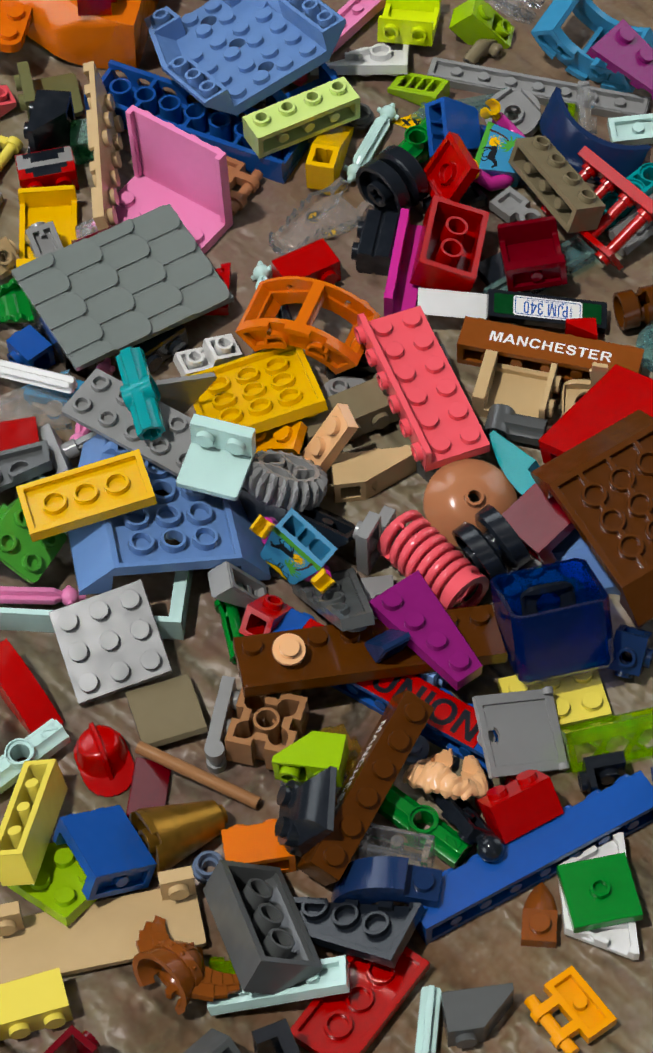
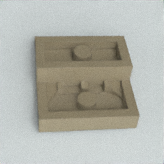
[125,674,208,747]

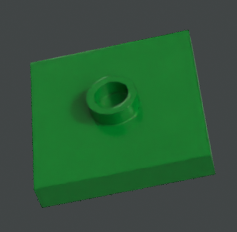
[556,852,643,933]

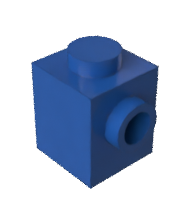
[6,324,56,370]

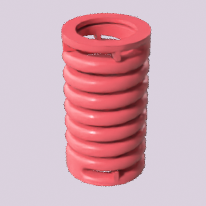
[377,510,489,610]

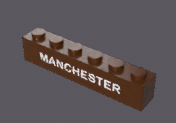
[296,689,435,886]

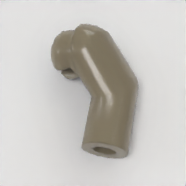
[463,39,503,65]

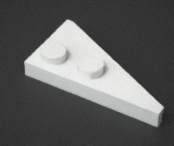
[310,42,410,77]

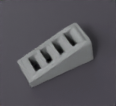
[207,561,267,608]

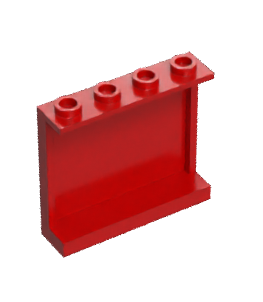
[538,364,653,463]

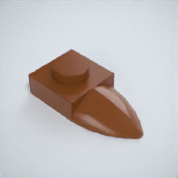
[521,882,558,948]

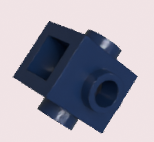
[604,624,653,679]

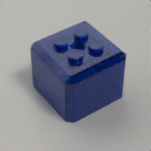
[490,558,616,685]

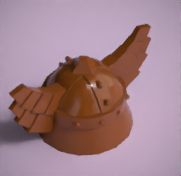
[132,915,241,1015]

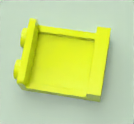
[377,0,441,47]

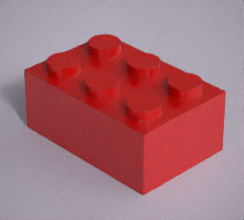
[410,195,490,292]

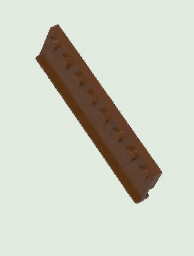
[233,604,508,698]

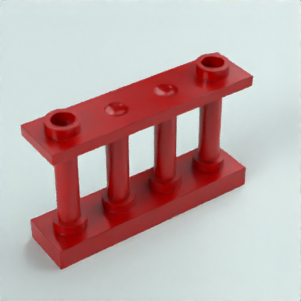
[536,146,653,271]

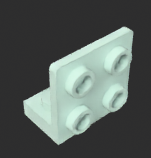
[176,414,256,501]

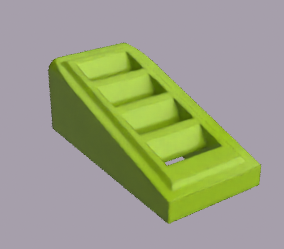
[387,72,450,108]

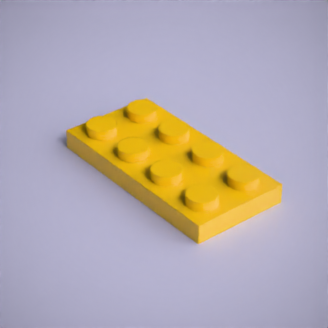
[16,449,157,542]

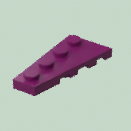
[369,570,483,691]

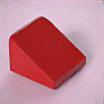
[565,318,598,340]

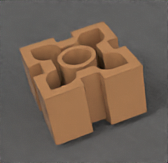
[224,686,309,770]

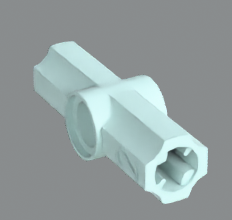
[0,718,71,794]

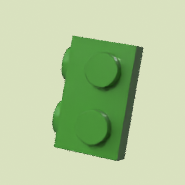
[0,497,67,584]

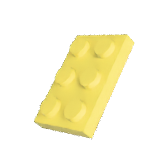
[498,658,612,731]

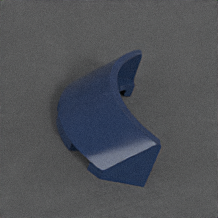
[539,87,652,185]

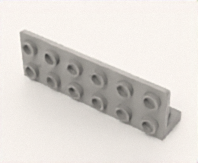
[61,368,216,497]

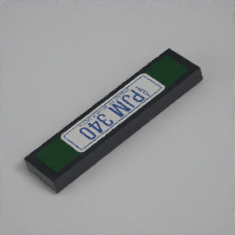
[486,289,607,334]

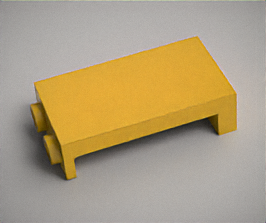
[16,185,78,268]

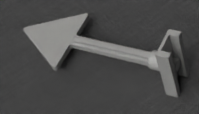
[38,372,217,474]

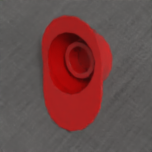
[73,722,134,797]

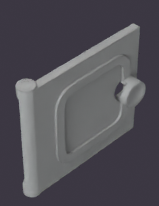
[472,686,570,779]

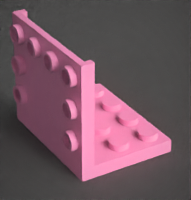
[88,105,233,255]

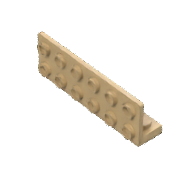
[0,865,207,984]

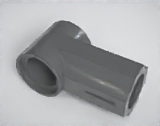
[483,404,548,446]

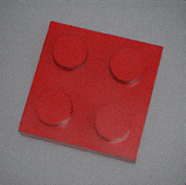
[423,131,480,202]

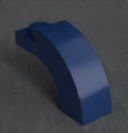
[331,856,443,908]

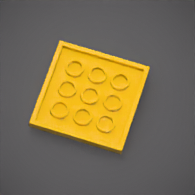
[188,345,328,434]

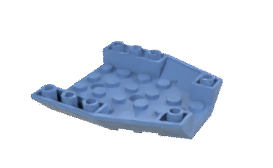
[144,0,346,115]
[67,434,271,595]

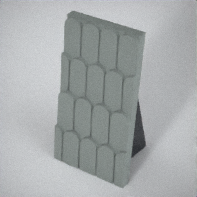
[10,204,234,371]

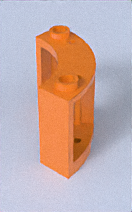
[235,276,380,374]

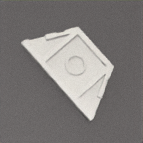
[558,832,640,960]

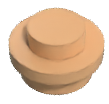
[272,633,306,666]

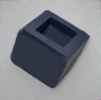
[364,629,411,663]

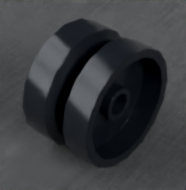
[356,145,429,214]
[452,504,531,588]

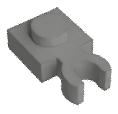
[489,186,541,223]

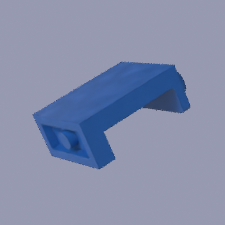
[53,805,157,901]

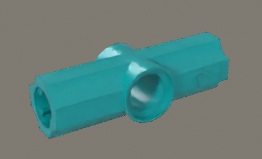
[116,347,166,441]

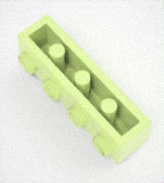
[242,76,361,159]

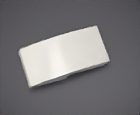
[173,333,243,377]

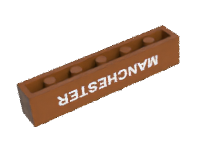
[457,316,644,383]

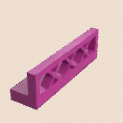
[384,208,422,316]

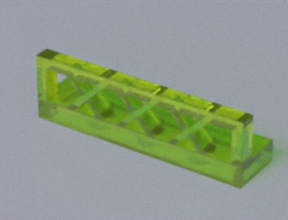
[560,707,653,773]

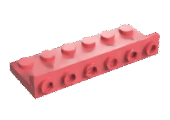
[354,306,490,472]

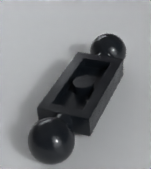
[428,792,505,862]

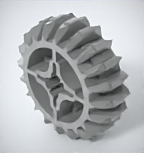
[243,449,328,512]

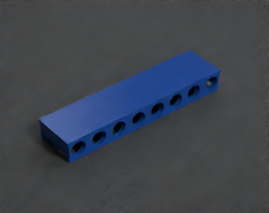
[84,60,310,184]

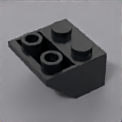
[24,89,77,153]

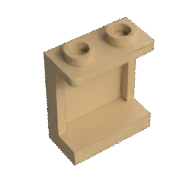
[472,349,562,419]

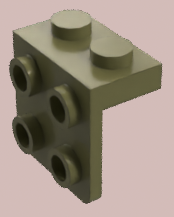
[14,60,84,120]

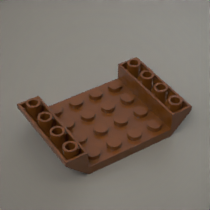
[530,410,653,628]

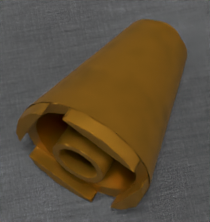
[129,800,228,876]

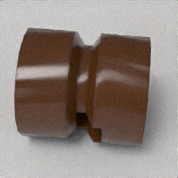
[613,284,653,331]

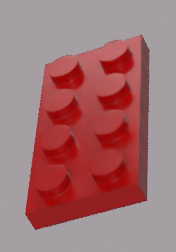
[290,947,430,1053]

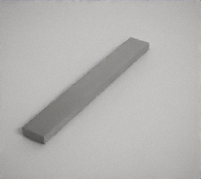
[427,57,651,118]

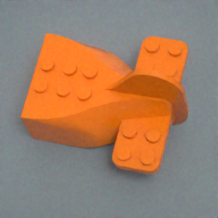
[0,0,159,72]

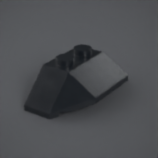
[239,487,355,548]

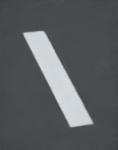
[417,287,498,322]

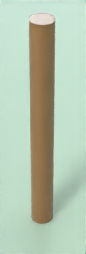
[135,741,261,810]

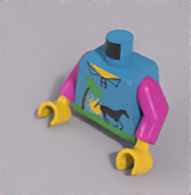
[473,98,526,192]
[249,508,337,594]

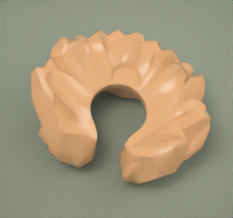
[402,748,488,801]

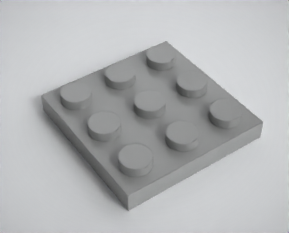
[48,579,173,706]

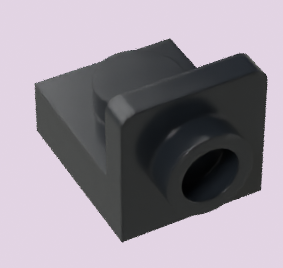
[577,751,626,795]

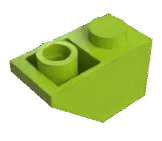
[449,0,515,49]
[271,731,349,787]

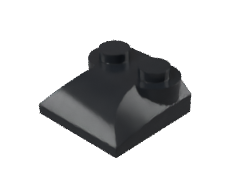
[274,766,337,857]

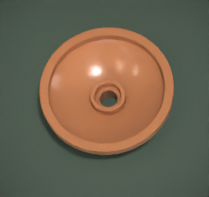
[423,458,517,550]

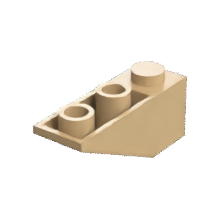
[331,445,417,503]

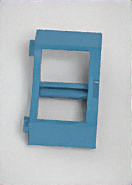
[531,0,653,92]

